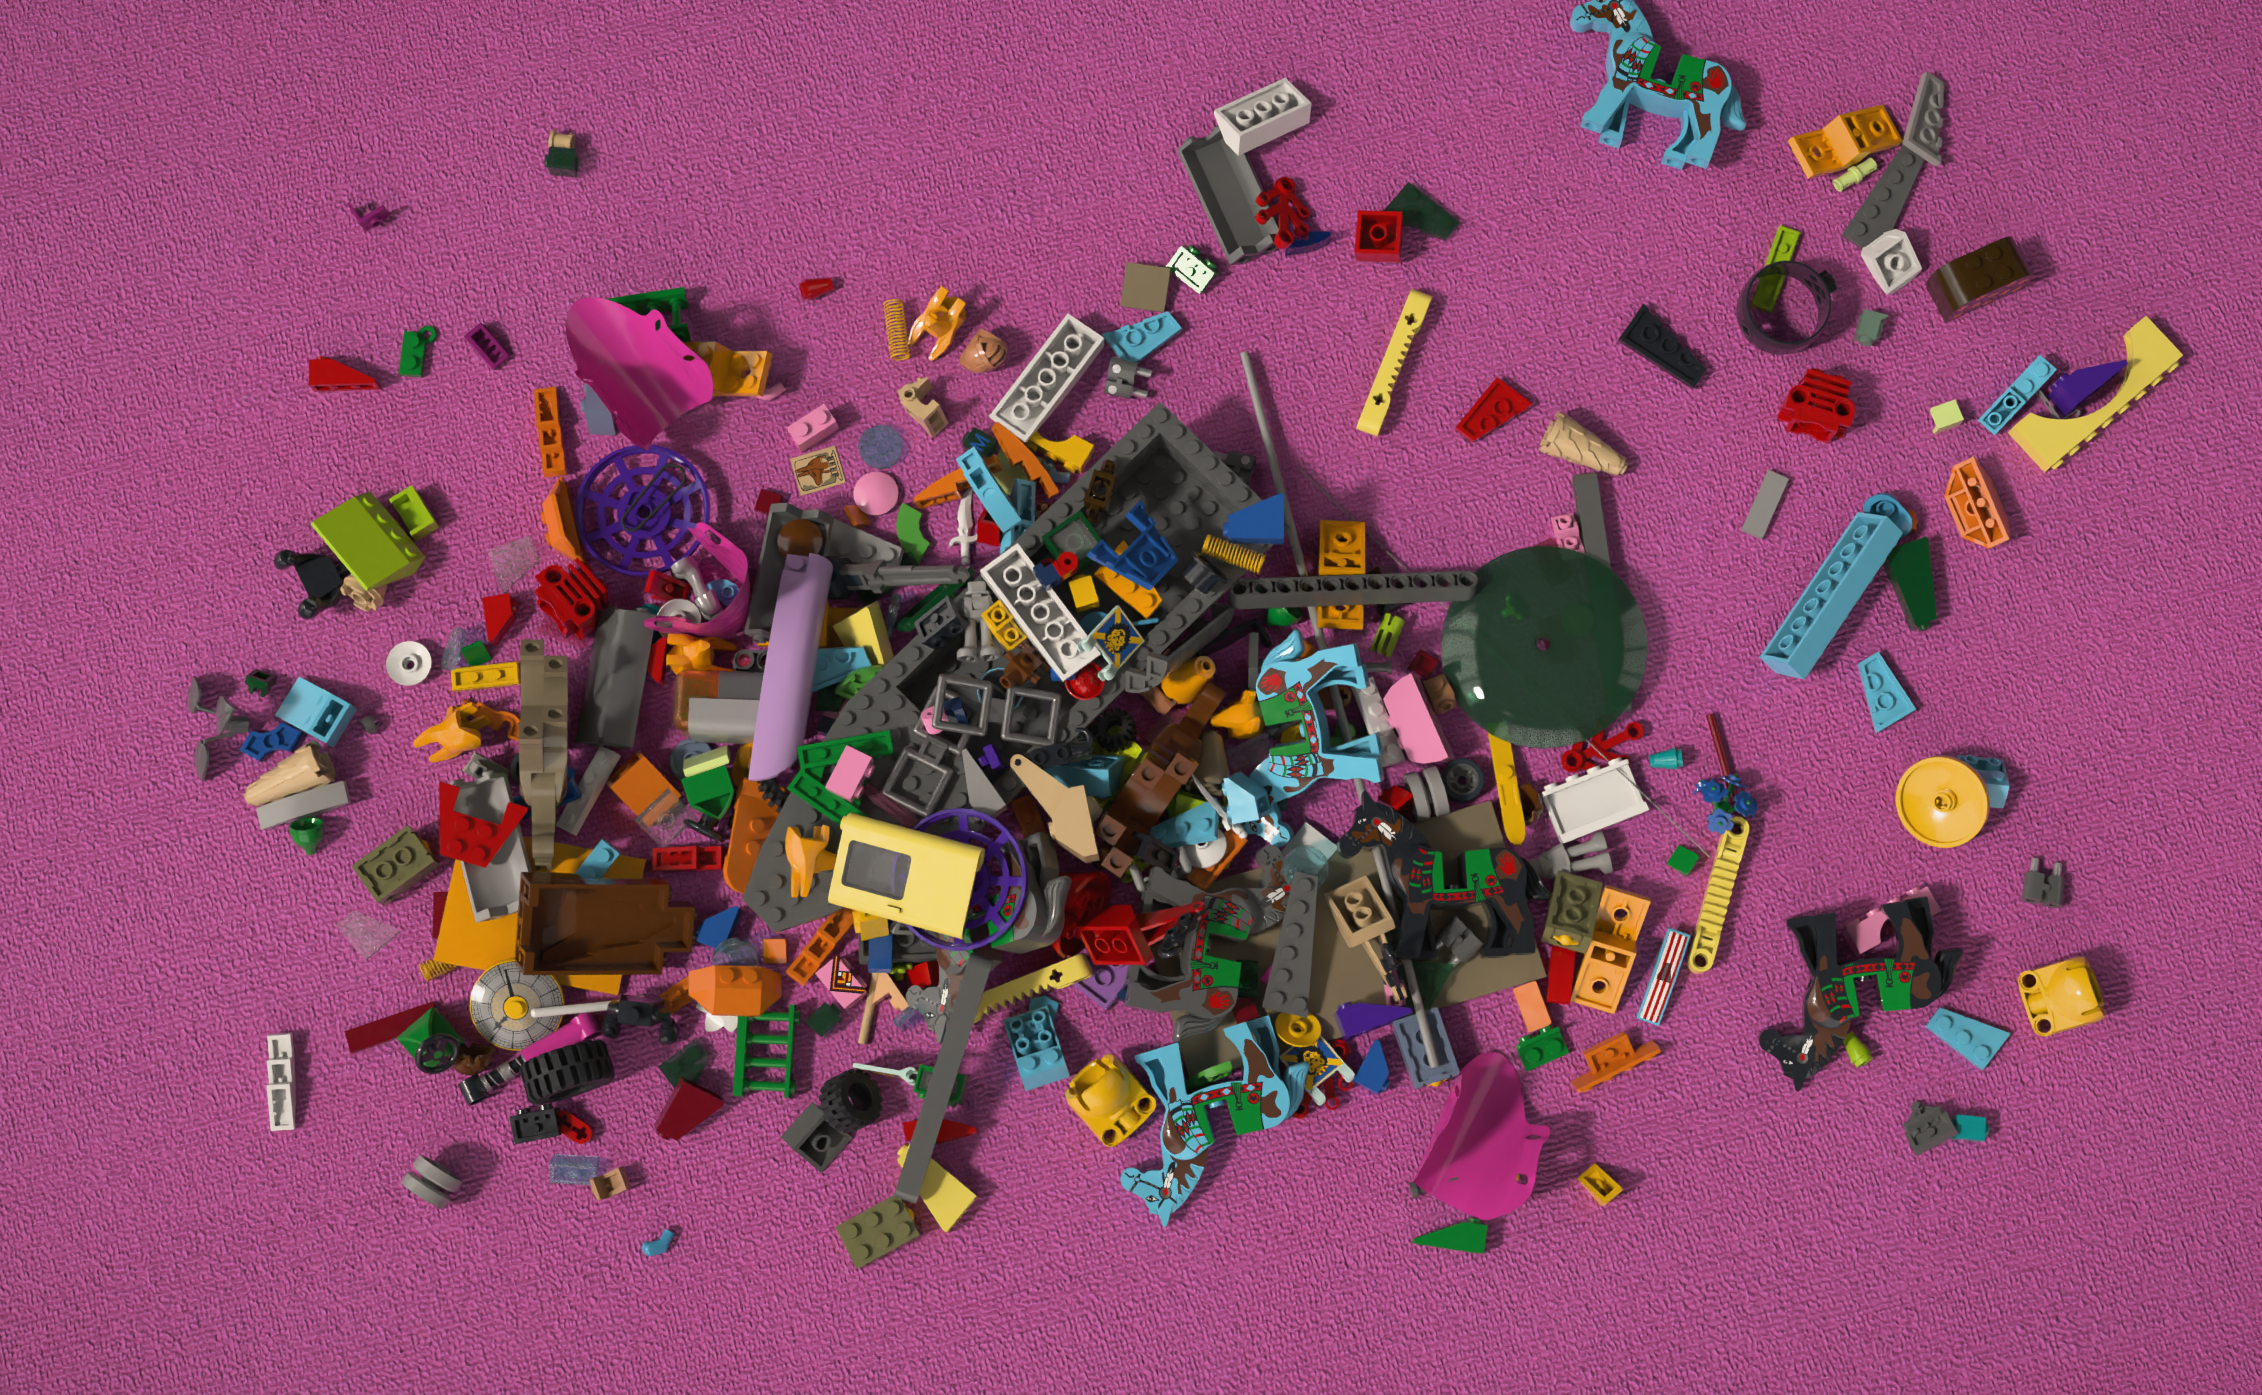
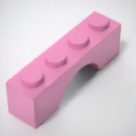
[1842,886,1941,956]

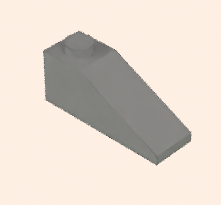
[962,748,1008,825]

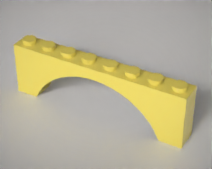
[2008,316,2183,473]

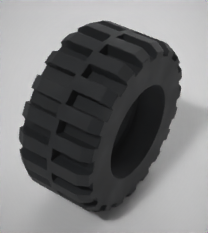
[519,1039,615,1105]

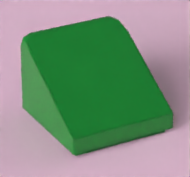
[460,640,491,667]
[1666,845,1700,877]

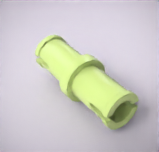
[1833,157,1877,192]

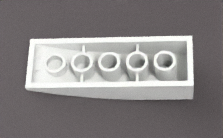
[989,314,1104,442]
[980,543,1101,682]

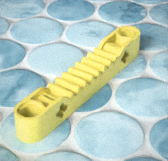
[1356,289,1433,437]
[1687,816,1749,974]
[973,953,1094,1024]

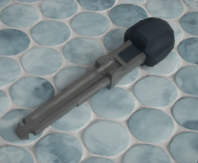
[826,556,970,600]

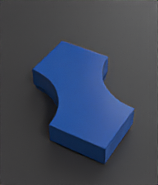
[239,722,304,762]

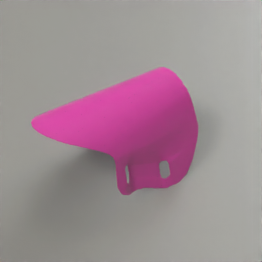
[565,297,713,451]
[644,522,751,638]
[1414,1052,1551,1220]

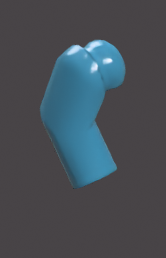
[641,1229,675,1256]

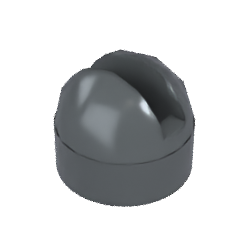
[360,715,380,735]

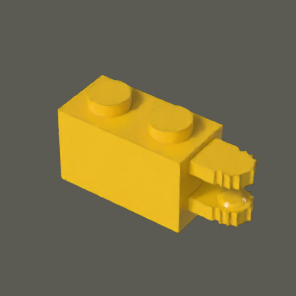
[852,910,889,941]

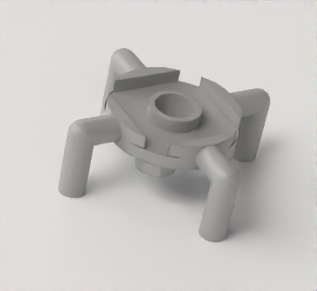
[1129,846,1192,898]

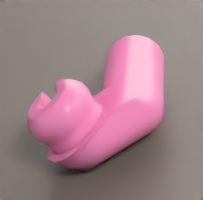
[755,381,786,401]

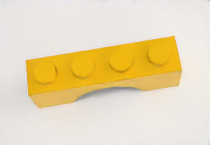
[1016,431,1094,474]

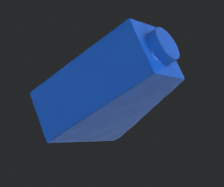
[1223,493,1284,544]

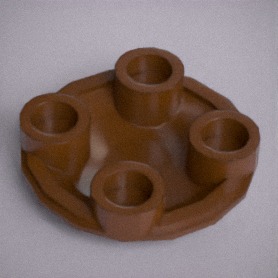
[777,519,823,558]

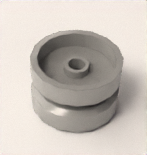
[1403,765,1449,823]
[401,1154,463,1210]

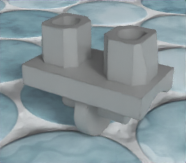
[462,751,510,779]

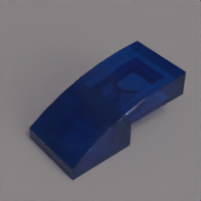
[1286,231,1331,255]

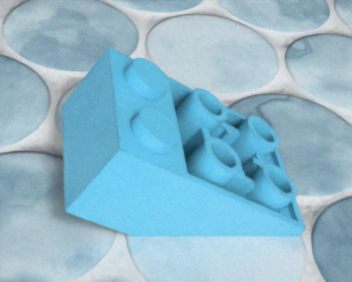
[275,677,357,748]
[1003,1006,1070,1091]

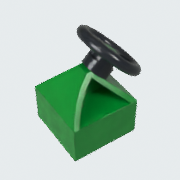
[681,765,734,843]
[397,1007,467,1074]

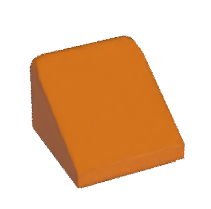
[844,505,870,530]
[763,939,788,964]

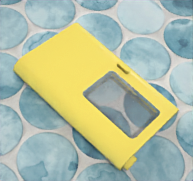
[828,813,985,940]

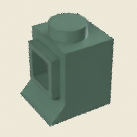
[1853,309,1889,347]

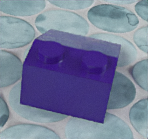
[2047,360,2128,416]
[1334,1001,1412,1042]

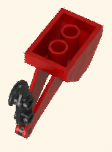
[1076,901,1208,965]

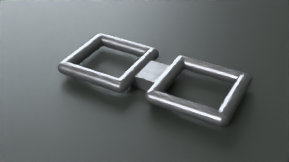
[932,673,1062,747]
[881,685,981,818]

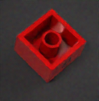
[1354,210,1404,263]

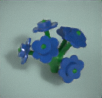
[1693,774,1758,834]

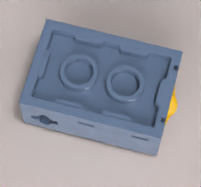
[1391,1007,1460,1090]

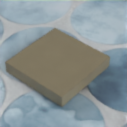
[1120,262,1171,313]

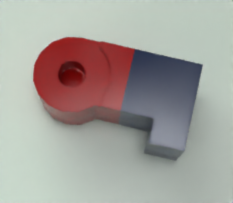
[1033,552,1078,591]

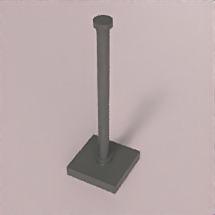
[1248,633,1392,697]

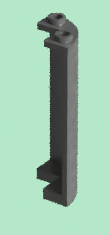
[744,503,834,644]
[1125,602,1234,693]
[575,606,656,750]

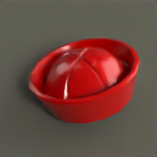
[1065,661,1105,700]

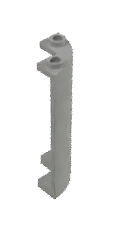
[450,770,532,923]

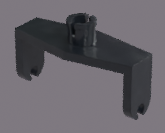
[1196,618,1272,677]

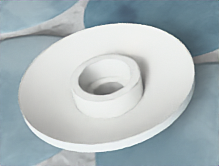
[656,599,701,638]
[386,641,432,686]
[1184,829,1227,868]

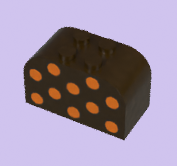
[1925,236,2033,323]

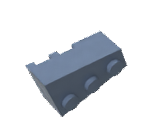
[581,380,617,436]

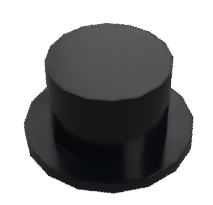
[1183,550,1228,595]

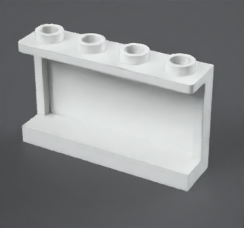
[1540,757,1649,844]

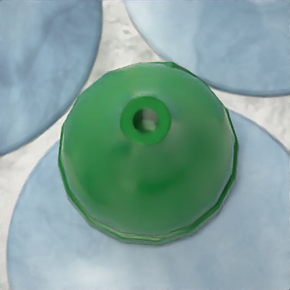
[1265,592,1303,627]
[289,817,325,855]

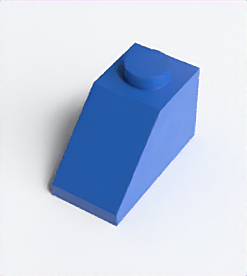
[695,906,742,953]
[1352,1039,1390,1095]

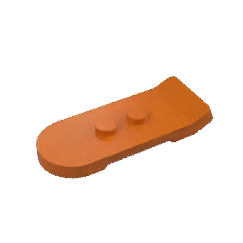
[723,776,785,894]

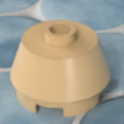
[341,574,387,612]

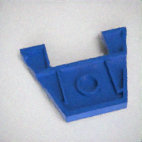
[1086,500,1179,591]

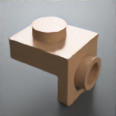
[1423,674,1457,714]
[589,1166,632,1201]

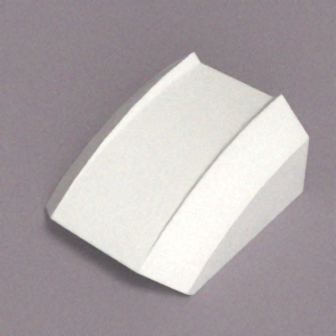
[1861,229,1922,295]

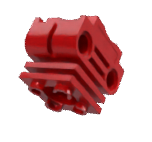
[1777,368,1855,444]
[535,558,609,641]

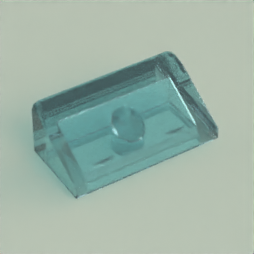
[550,1154,599,1185]

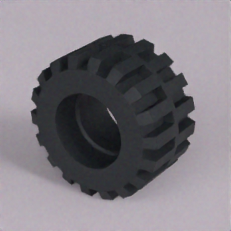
[819,1069,883,1133]

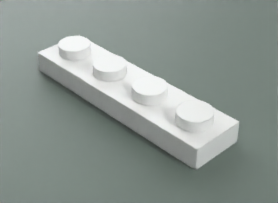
[1350,677,1405,767]
[556,746,621,836]

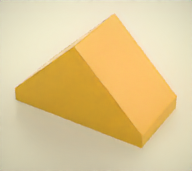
[1577,1163,1623,1206]

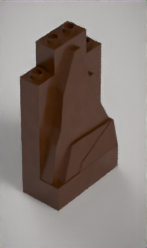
[514,872,697,975]

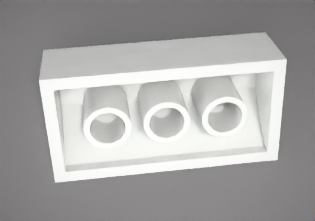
[1214,78,1311,156]

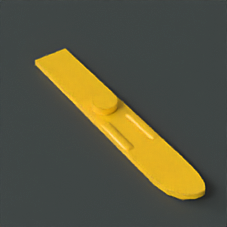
[1486,721,1526,846]

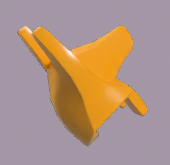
[908,286,967,361]
[666,633,736,680]
[1210,689,1265,740]
[413,702,491,763]
[785,825,837,898]

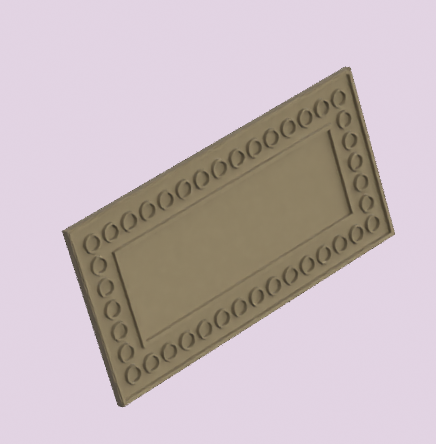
[1138,800,1547,1078]

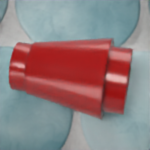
[799,277,833,301]

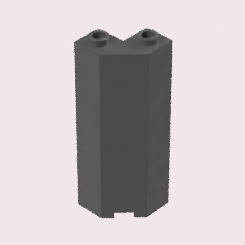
[1177,125,1279,265]

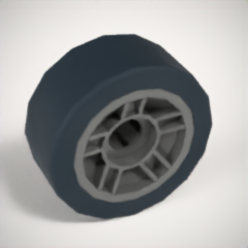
[1441,758,1484,804]

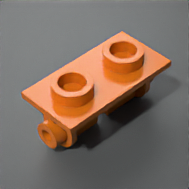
[659,976,694,1015]

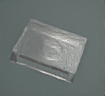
[634,788,696,848]

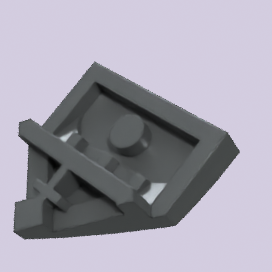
[1903,1101,1959,1156]

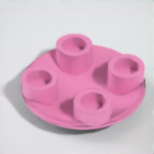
[854,472,898,516]

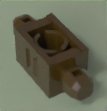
[1084,459,1117,523]

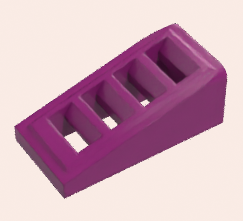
[464,322,511,371]

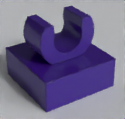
[976,744,1005,771]

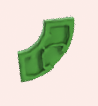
[896,503,930,564]
[834,665,884,699]
[1185,1061,1233,1093]

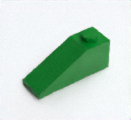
[1412,1218,1488,1254]

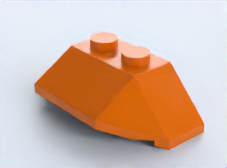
[1944,456,2011,549]
[540,476,586,563]
[688,965,782,1017]

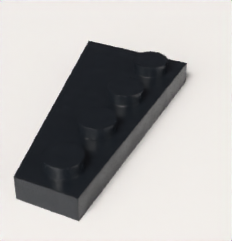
[1618,303,1707,389]

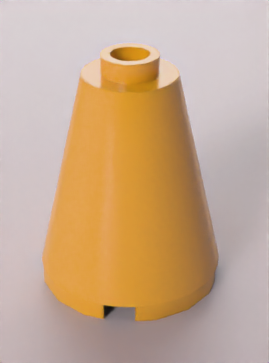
[1161,656,1215,704]

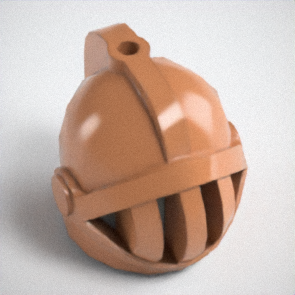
[959,328,1008,373]

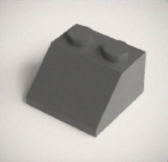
[781,1102,852,1173]

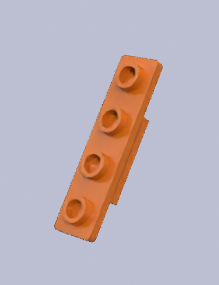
[1571,1031,1661,1093]

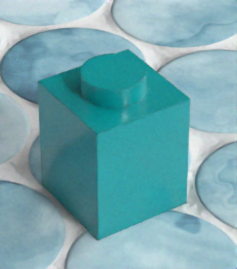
[1951,1115,1989,1142]

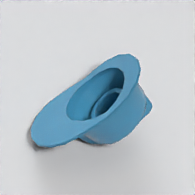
[1863,492,1913,539]

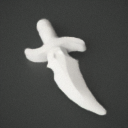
[949,487,977,566]
[1192,774,1247,839]

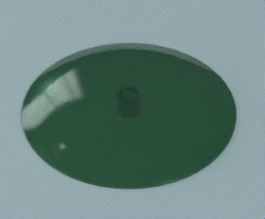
[1441,546,1648,749]

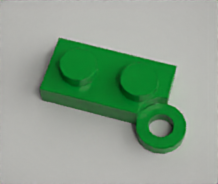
[398,326,437,378]

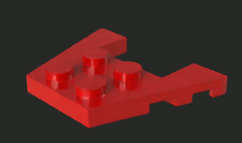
[439,781,528,868]

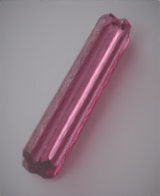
[863,783,920,829]

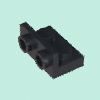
[914,595,970,650]
[509,1103,562,1144]

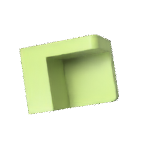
[1930,400,1964,434]

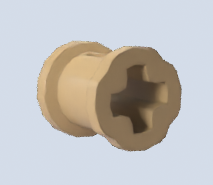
[548,129,576,153]

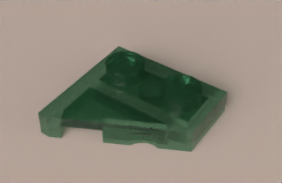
[1406,962,1454,1010]
[658,1038,710,1088]

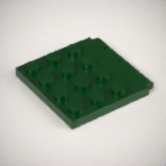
[894,566,977,632]

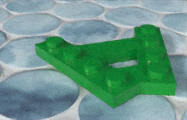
[787,730,894,826]

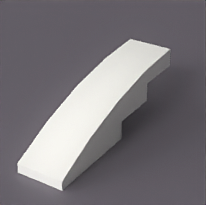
[266,1032,296,1131]

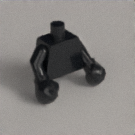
[273,549,350,620]
[602,994,680,1045]

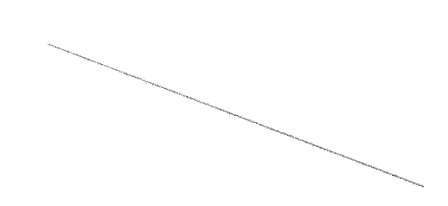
[1298,467,1710,858]

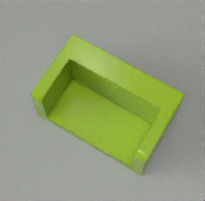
[389,485,439,541]

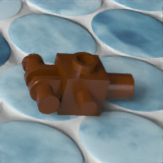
[1000,639,1051,689]

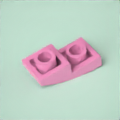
[1551,513,1585,561]

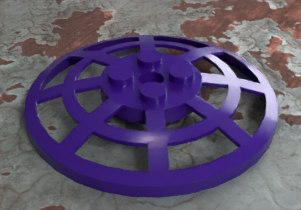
[575,445,711,577]
[891,808,1028,951]

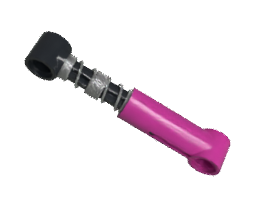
[458,1012,602,1106]

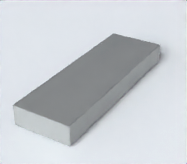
[1741,470,1789,540]

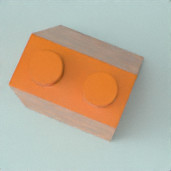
[606,750,681,827]

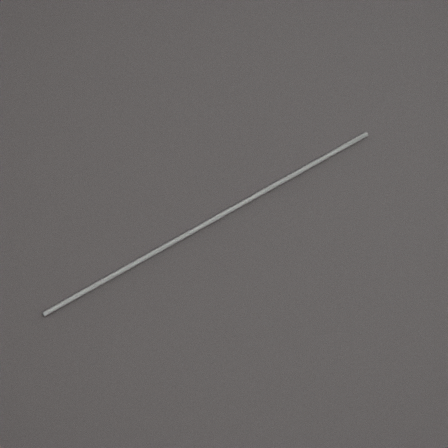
[1240,351,1440,1069]

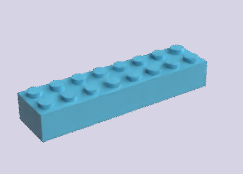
[1759,512,1903,679]

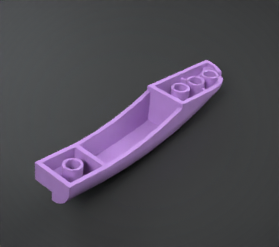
[748,553,833,781]

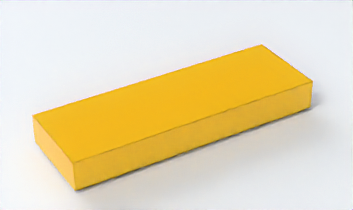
[451,661,521,692]

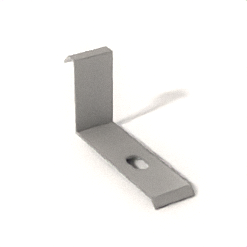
[2035,390,2080,419]

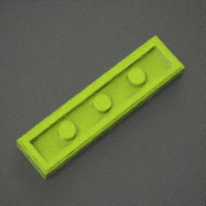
[1750,225,1801,314]

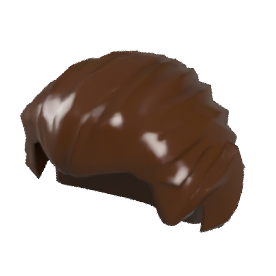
[1518,783,1543,827]
[450,1043,496,1076]

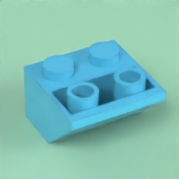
[1957,755,2010,809]
[1222,772,1271,824]

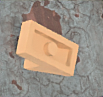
[873,973,911,1013]

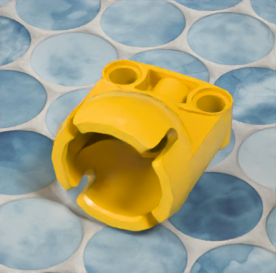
[2018,956,2106,1037]
[1065,1054,1156,1147]

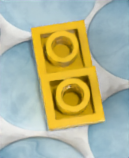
[981,600,1027,652]

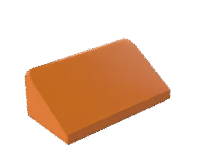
[1512,980,1552,1033]

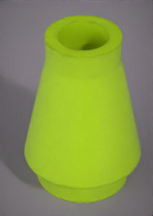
[1843,1032,1873,1068]

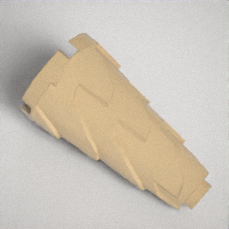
[1538,410,1628,476]
[244,740,336,807]

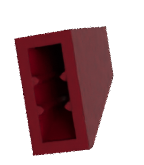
[654,1076,725,1141]

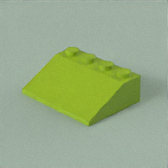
[311,491,425,591]

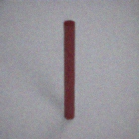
[1706,713,1738,803]

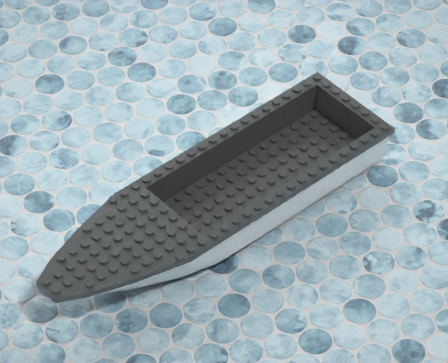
[742,402,1290,933]

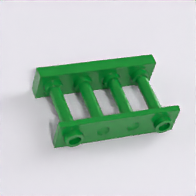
[607,287,691,342]
[733,1004,801,1099]

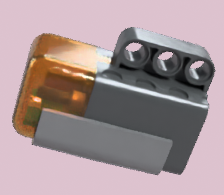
[673,650,768,744]

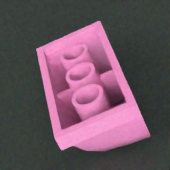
[1383,674,1455,764]

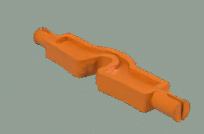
[460,698,520,742]

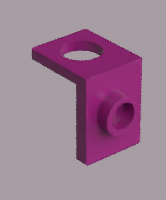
[346,202,390,231]

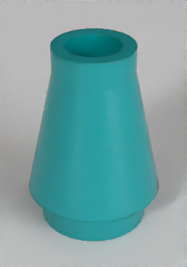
[1649,747,1683,770]

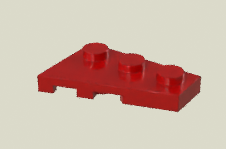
[1455,377,1532,443]

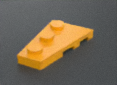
[1094,540,1162,619]

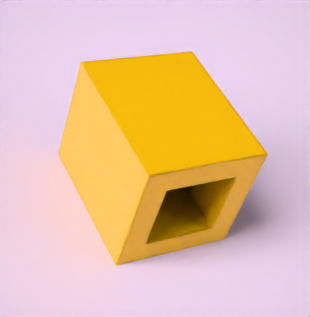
[1069,574,1100,613]

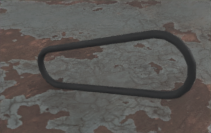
[621,463,686,532]

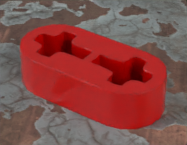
[558,1110,594,1144]

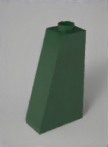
[1883,536,1937,632]

